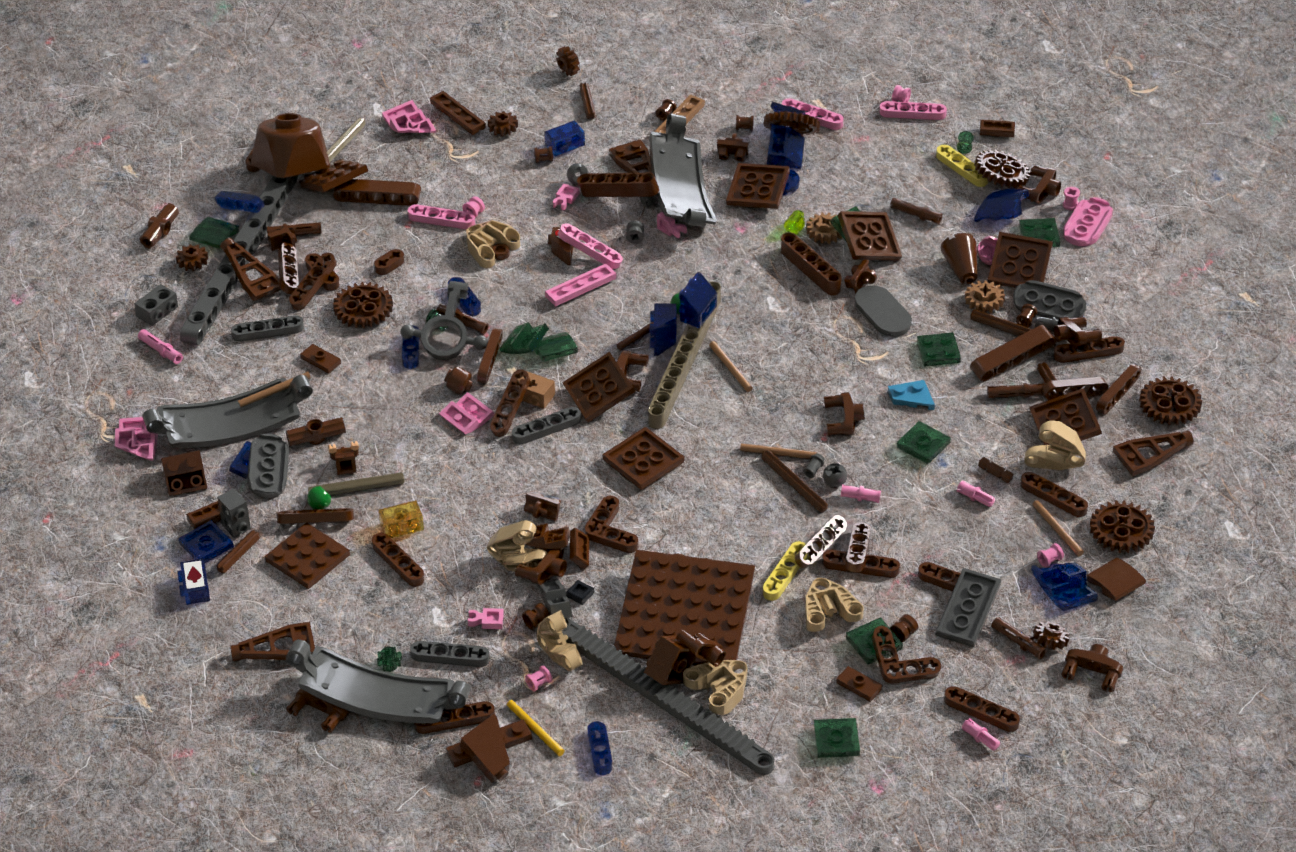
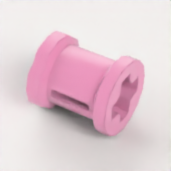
[1063,187,1080,211]
[1037,543,1064,568]
[525,665,552,692]

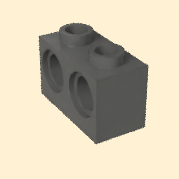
[134,284,178,326]
[217,488,251,538]

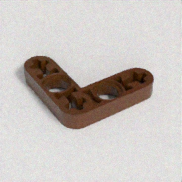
[585,495,639,553]
[872,626,941,684]

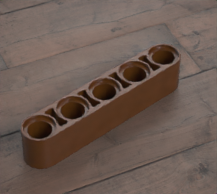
[576,173,660,197]
[333,179,421,206]
[781,232,842,296]
[970,325,1056,382]

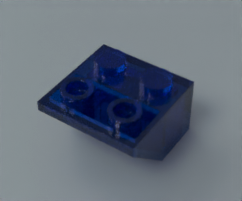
[767,124,805,169]
[679,272,717,328]
[650,303,677,356]

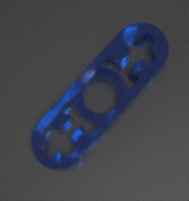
[448,277,481,316]
[402,325,420,369]
[587,721,613,775]

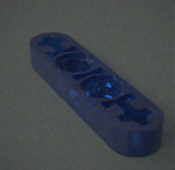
[214,191,265,213]

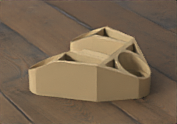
[466,220,521,268]
[1024,421,1086,470]
[487,520,547,571]
[805,577,864,632]
[537,610,583,671]
[683,660,748,715]

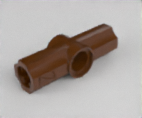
[139,203,179,249]
[286,417,346,447]

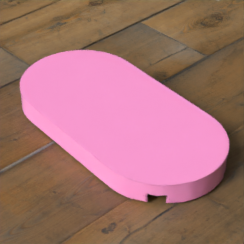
[1063,197,1113,246]

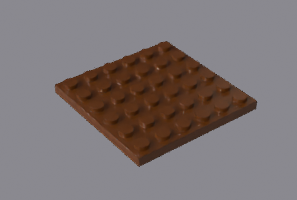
[614,549,755,666]

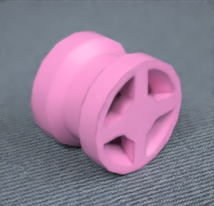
[892,85,911,102]
[462,196,485,218]

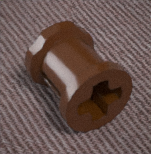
[655,99,677,121]
[736,115,754,131]
[534,146,553,163]
[1016,304,1038,328]

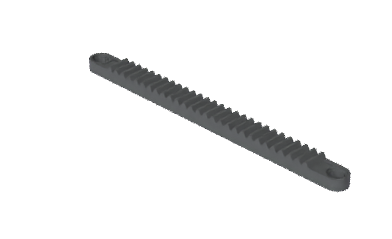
[561,618,775,775]

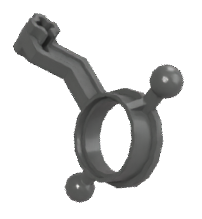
[400,281,488,360]

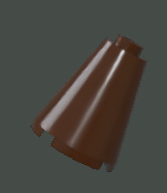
[940,233,977,285]

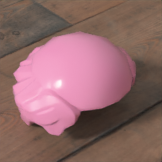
[977,236,997,265]

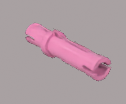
[138,329,183,364]

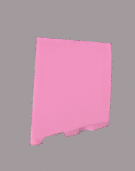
[382,100,436,133]
[115,417,158,461]

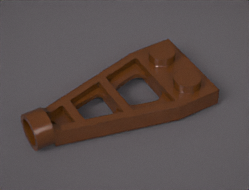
[609,139,652,173]
[220,238,281,301]
[1113,430,1194,476]
[230,621,315,662]

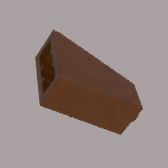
[460,714,510,783]

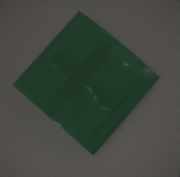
[189,216,239,249]
[499,322,549,354]
[531,332,578,362]

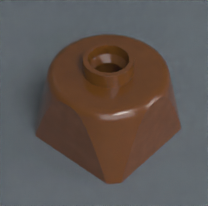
[251,113,330,178]

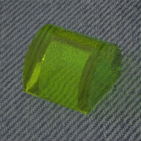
[784,210,805,235]

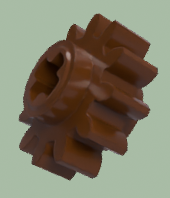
[556,46,580,76]
[488,111,518,137]
[176,244,208,271]
[1033,621,1070,650]

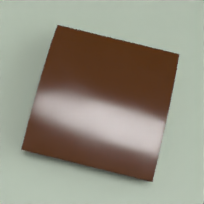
[525,523,570,549]
[1087,557,1146,601]

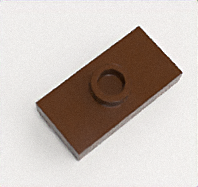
[979,119,1015,137]
[300,344,341,374]
[186,501,221,531]
[570,528,589,569]
[836,666,883,702]

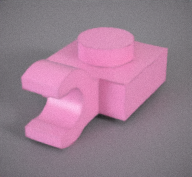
[657,212,687,238]

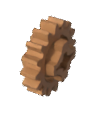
[806,212,844,244]
[965,280,1005,313]

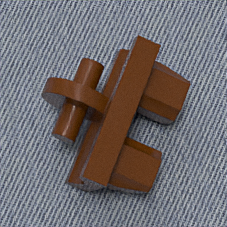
[717,133,749,162]
[844,259,877,294]
[524,492,561,521]

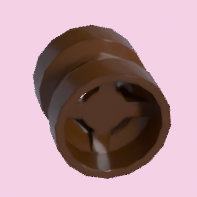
[522,603,550,630]
[890,614,918,643]

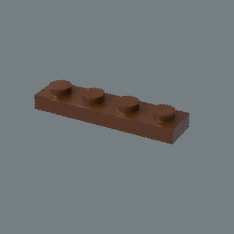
[430,91,486,135]
[446,719,532,768]

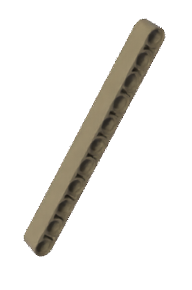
[648,281,721,429]

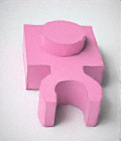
[553,184,580,211]
[468,608,504,629]

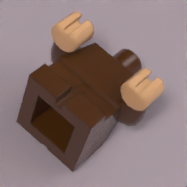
[328,441,359,475]

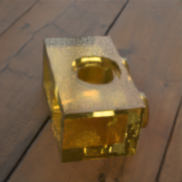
[378,500,424,538]

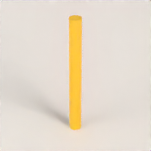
[506,700,565,756]

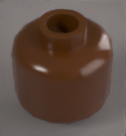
[444,366,473,394]

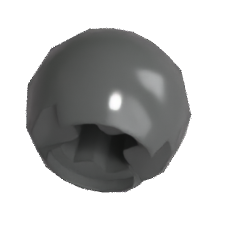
[567,163,589,185]
[823,463,847,488]

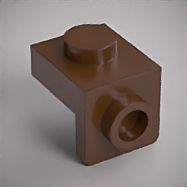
[268,227,297,251]

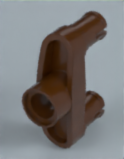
[1016,165,1061,203]
[1054,316,1102,346]
[616,350,649,392]
[824,392,865,436]
[515,547,567,585]
[676,630,726,667]
[1061,644,1123,692]
[286,688,349,733]

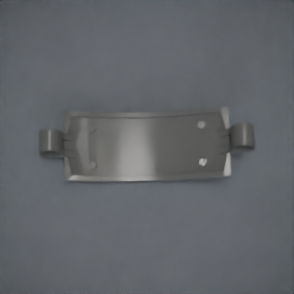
[649,113,717,227]
[142,375,313,448]
[286,639,471,723]

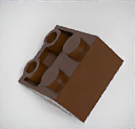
[161,450,208,496]

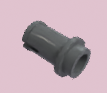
[1035,316,1059,332]
[803,453,825,478]

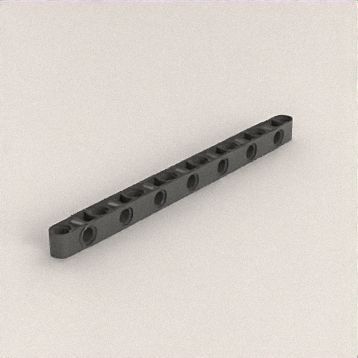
[180,175,299,345]

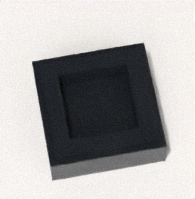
[566,580,594,605]

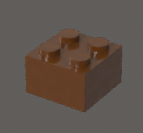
[644,635,696,685]

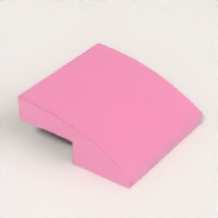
[439,392,494,434]

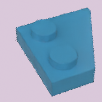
[887,380,935,410]

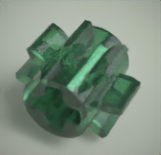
[377,646,402,672]

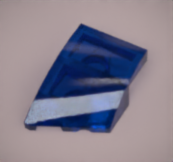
[974,189,1029,222]
[1031,562,1098,612]

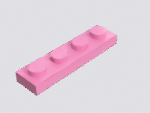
[545,264,616,307]

